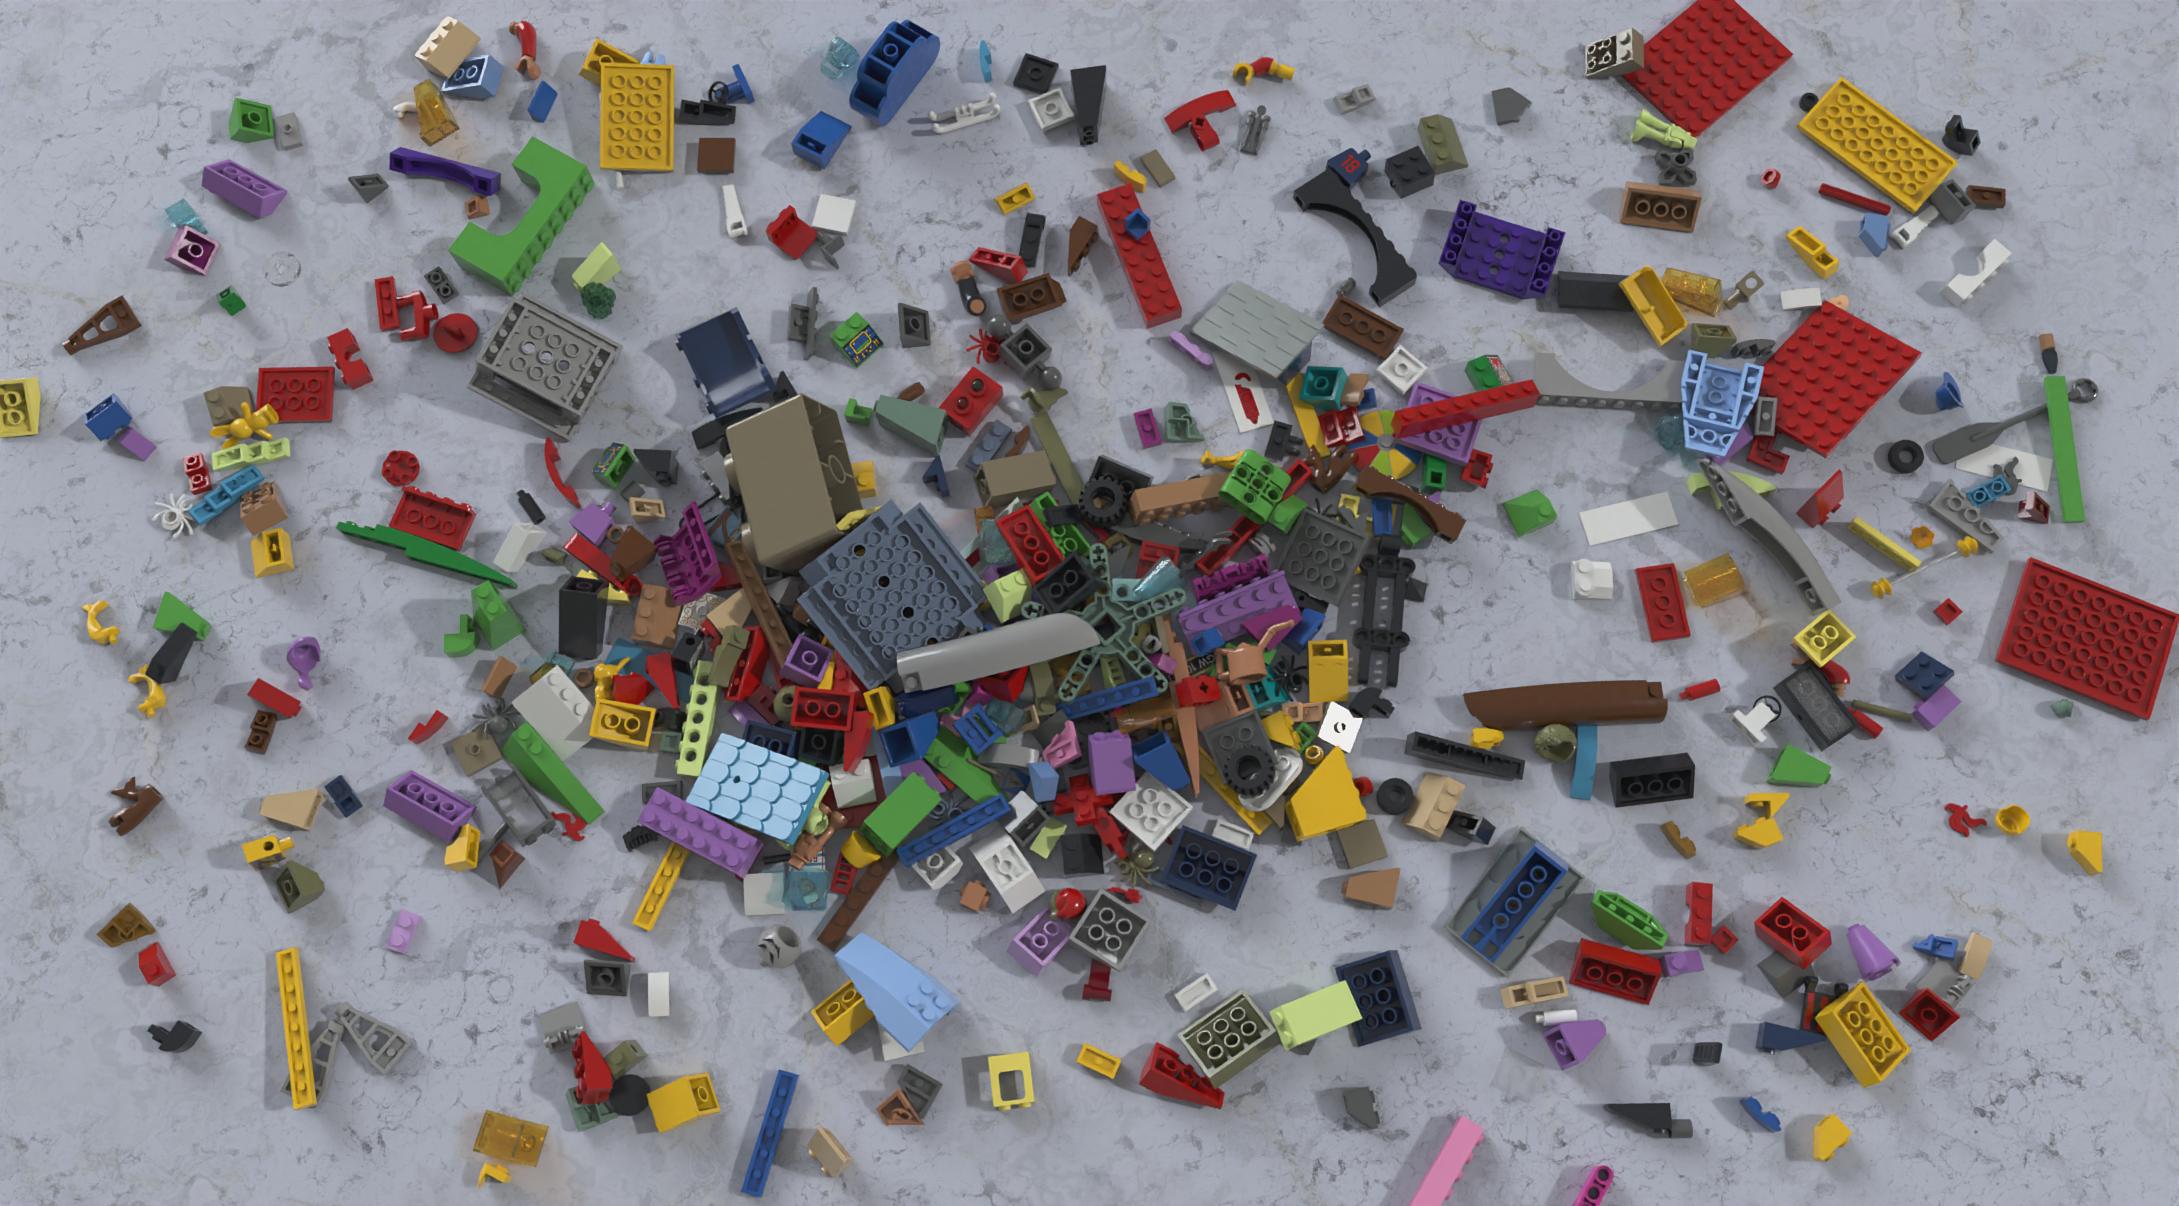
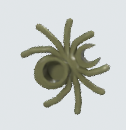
[1113,837,1161,888]

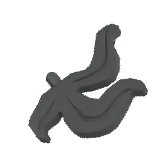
[1993,457,2022,495]

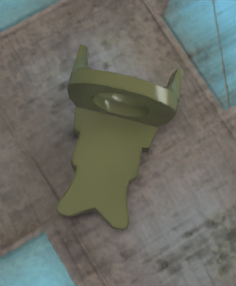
[1020,386,1068,417]

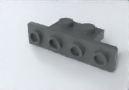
[787,287,819,361]

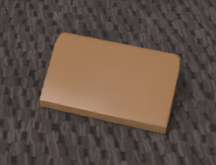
[482,656,517,699]

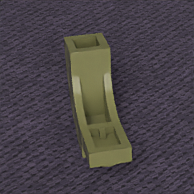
[1027,660,1056,716]

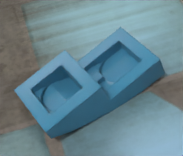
[979,40,992,83]

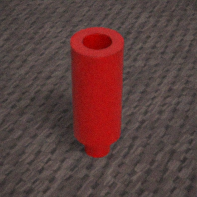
[1680,679,1720,701]
[1847,707,1883,739]

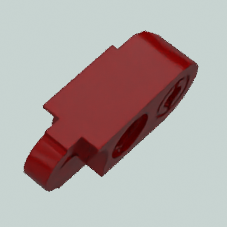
[1093,806,1128,860]

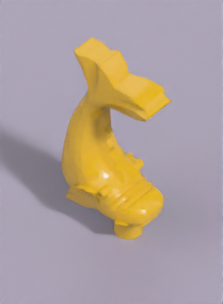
[1201,450,1245,469]
[81,600,120,645]
[128,664,166,718]

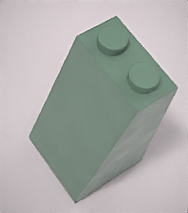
[874,395,949,457]

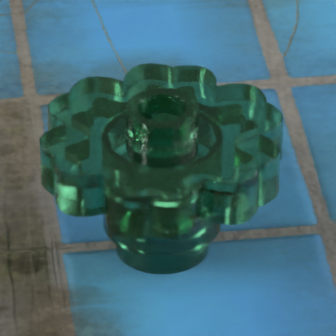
[581,282,616,319]

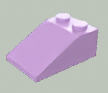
[1007,904,1076,978]

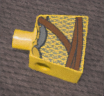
[242,835,295,872]

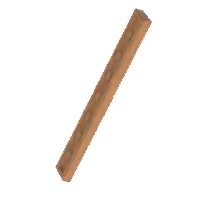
[723,539,793,680]

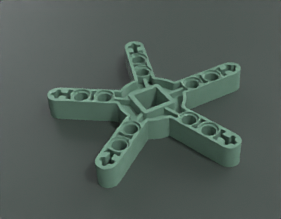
[1021,543,1186,705]

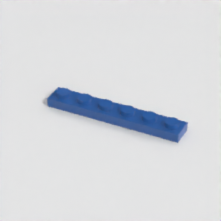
[1048,676,1159,720]
[896,793,1012,869]
[741,1069,800,1198]

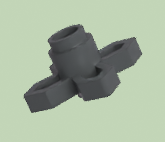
[1655,149,1697,186]

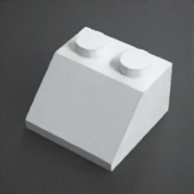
[829,759,877,809]

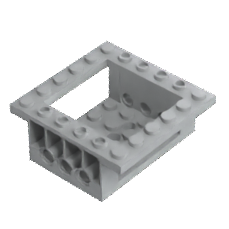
[467,292,623,442]

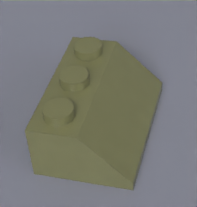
[1417,114,1468,175]

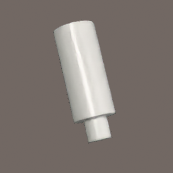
[1535,1010,1577,1026]

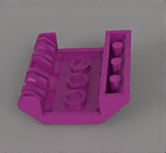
[654,501,722,606]
[1191,553,1270,605]

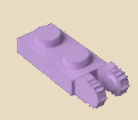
[1168,330,1213,371]

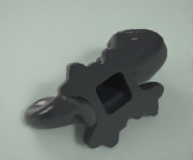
[775,603,819,644]

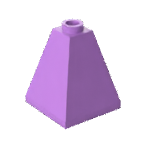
[1542,1019,1607,1071]

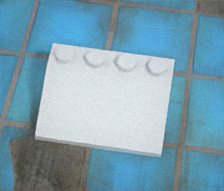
[511,664,595,761]

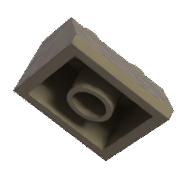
[204,386,255,427]

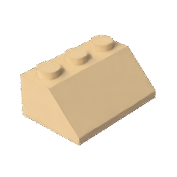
[415,16,481,79]
[1401,772,1466,842]

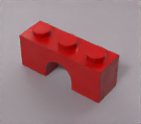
[327,328,374,390]
[1684,882,1713,947]

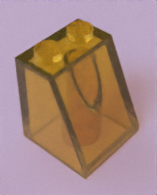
[1683,553,1748,609]
[473,1110,549,1167]

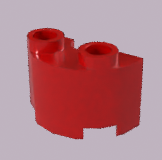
[1460,449,1494,489]

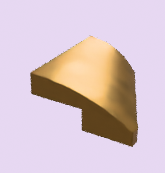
[96,902,156,948]

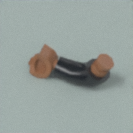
[950,261,987,316]

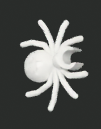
[152,493,195,539]

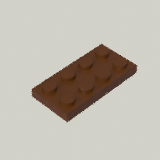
[1322,294,1404,361]

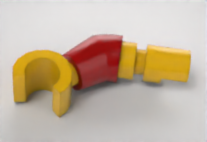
[1232,57,1295,85]

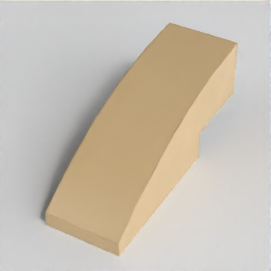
[1500,976,1569,1009]

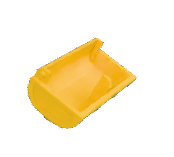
[1618,265,1688,347]

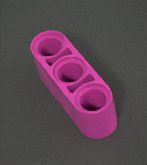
[1572,1165,1614,1206]

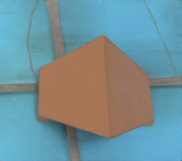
[876,1089,925,1126]

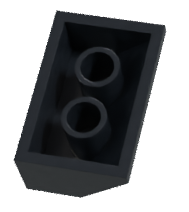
[1088,455,1154,509]

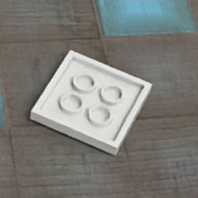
[1109,771,1193,852]

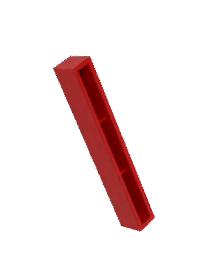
[1391,379,1540,439]
[1194,459,1313,578]

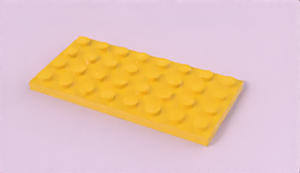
[1796,77,1959,214]

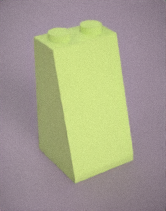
[1269,980,1362,1050]

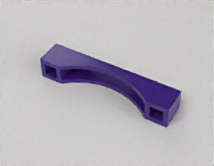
[389,147,501,196]

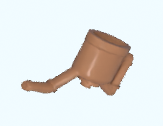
[1213,620,1295,685]

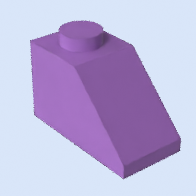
[1659,950,1704,978]

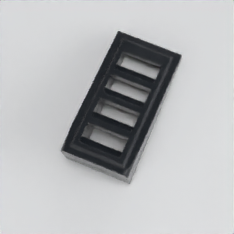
[1692,1042,1723,1066]

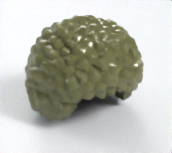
[1533,724,1577,763]

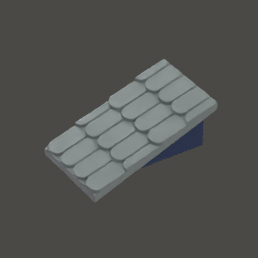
[1190,280,1325,386]

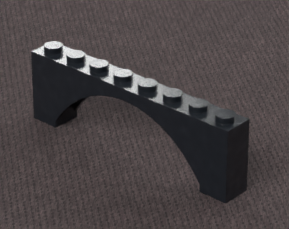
[1293,168,1417,308]

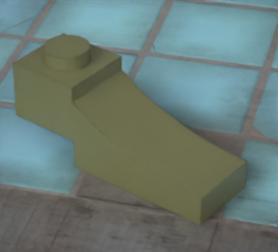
[707,625,750,688]

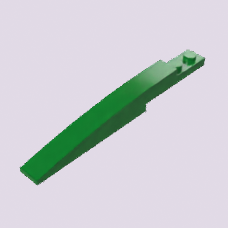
[336,521,518,589]

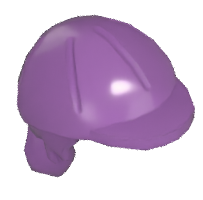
[286,636,321,691]

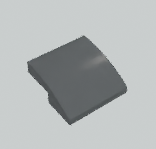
[1032,709,1084,750]

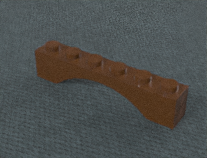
[1351,465,1466,544]

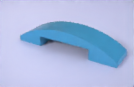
[1570,725,1597,800]

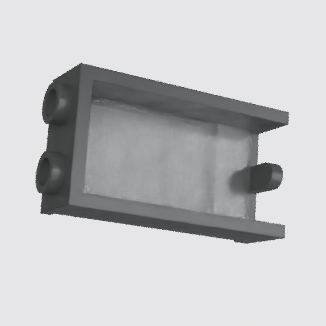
[481,765,556,847]

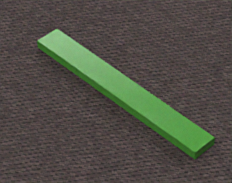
[2044,376,2085,523]

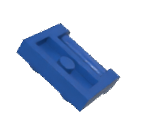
[952,703,1004,755]

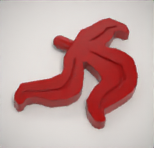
[1944,803,1987,837]
[551,812,587,842]

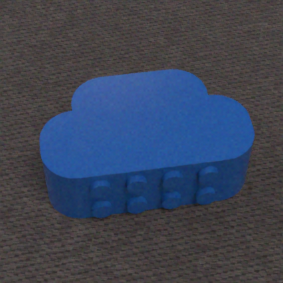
[849,19,940,127]

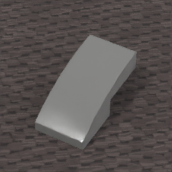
[1333,84,1376,115]

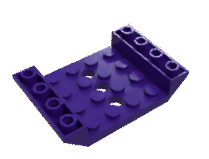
[1438,199,1566,300]

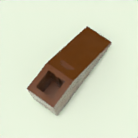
[1068,216,1099,277]

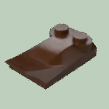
[997,273,1067,325]

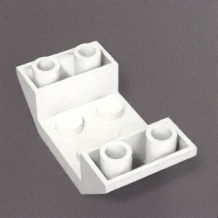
[969,826,1046,914]

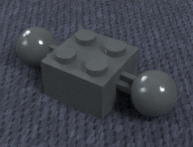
[987,314,1062,390]

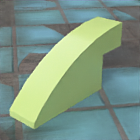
[1686,471,1776,510]

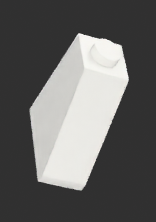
[493,522,547,573]

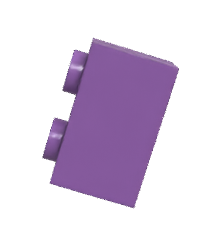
[1911,685,1962,731]

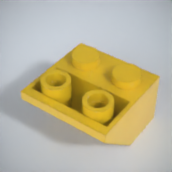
[250,528,295,578]

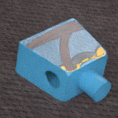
[706,507,744,549]

